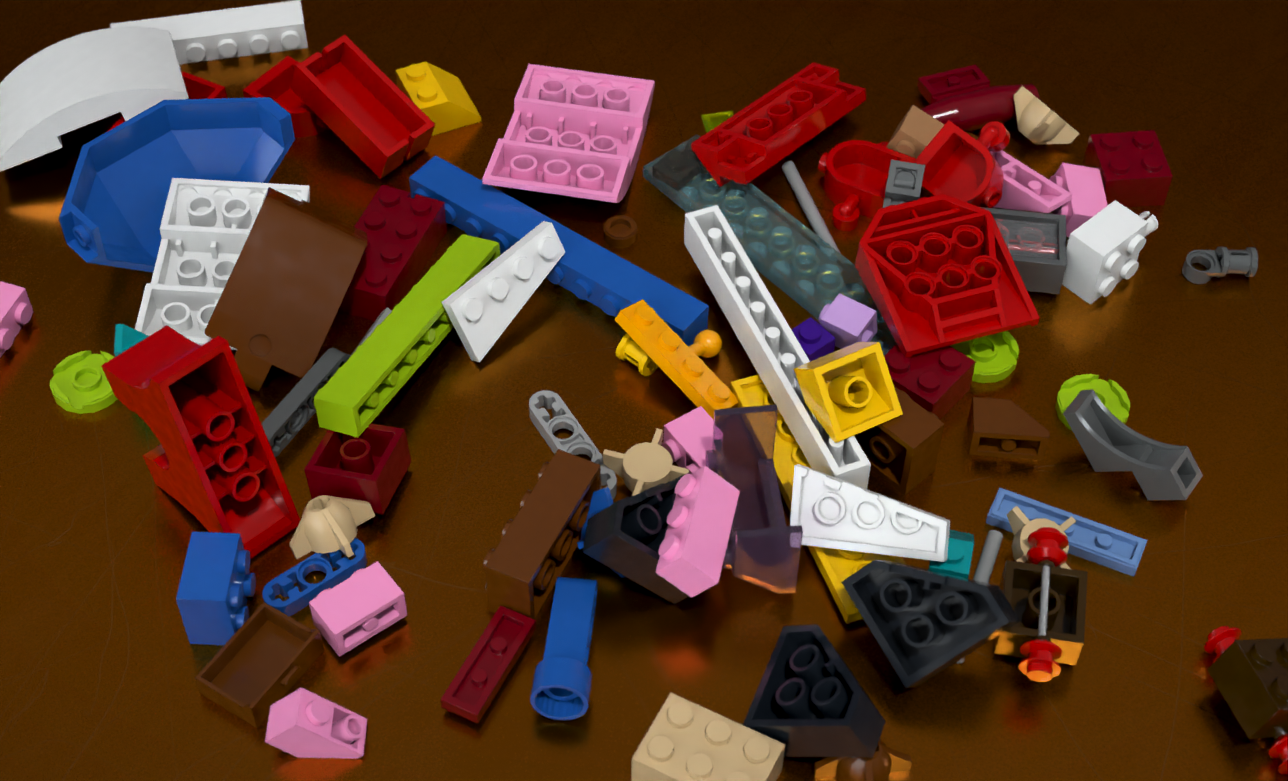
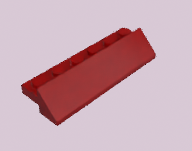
[691,62,866,187]

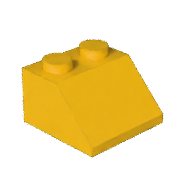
[395,61,481,136]
[794,342,903,442]

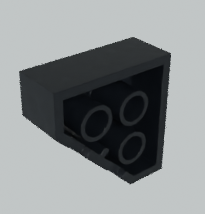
[582,473,690,604]
[841,560,1021,688]
[743,624,886,757]

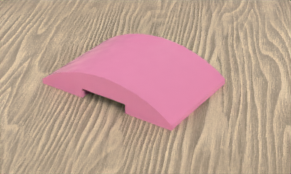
[482,64,655,203]

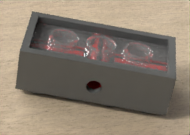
[981,207,1067,294]

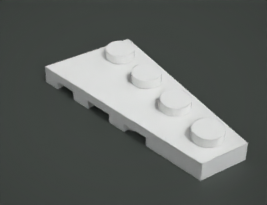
[441,221,565,363]
[789,464,950,562]

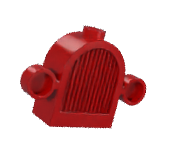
[243,56,329,138]
[913,120,1010,208]
[818,140,916,231]

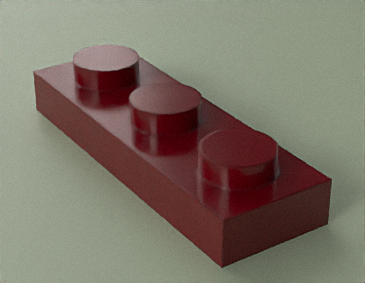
[441,605,536,724]

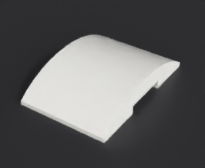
[0,27,189,172]
[135,178,310,350]

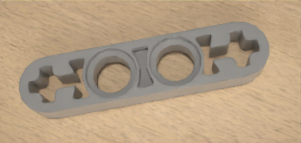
[529,390,617,499]

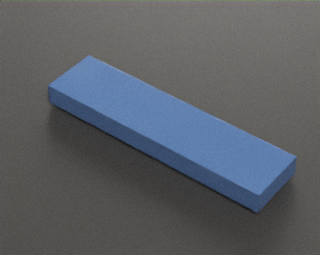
[986,487,1147,577]

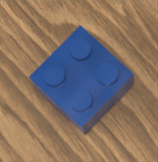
[176,531,256,645]

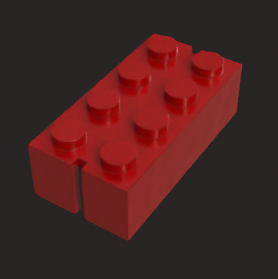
[290,35,436,179]

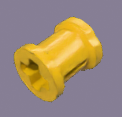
[616,334,659,376]

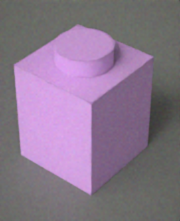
[819,293,877,349]

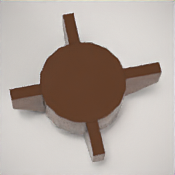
[814,739,912,781]

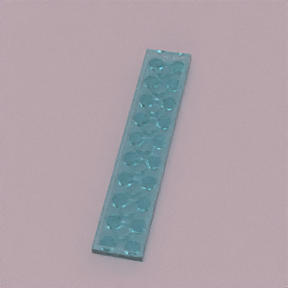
[643,137,897,356]

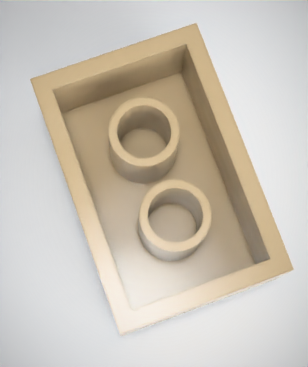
[631,693,785,781]

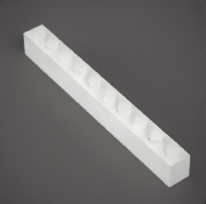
[684,205,871,489]

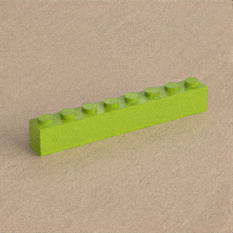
[313,234,500,438]

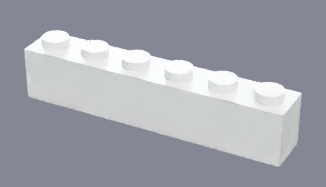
[111,0,308,65]

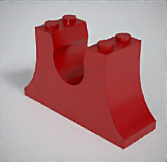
[101,325,301,559]

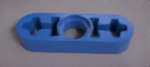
[262,538,367,617]

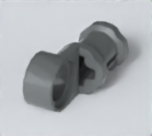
[1182,246,1258,284]

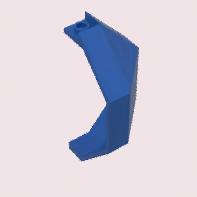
[59,97,295,272]

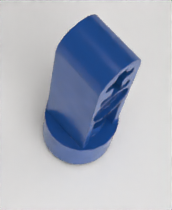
[530,577,598,720]

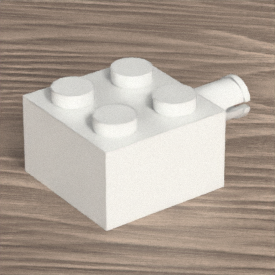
[1062,200,1158,304]

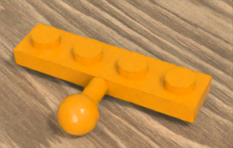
[615,299,738,421]

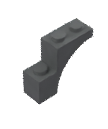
[1063,389,1203,500]

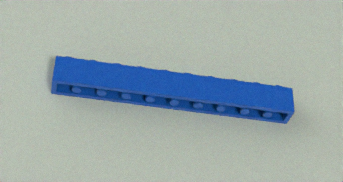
[409,155,709,346]

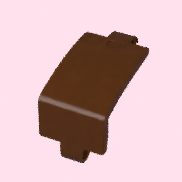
[205,187,367,392]

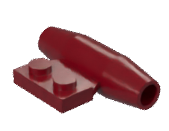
[917,64,1039,132]

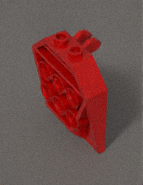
[855,194,1040,358]

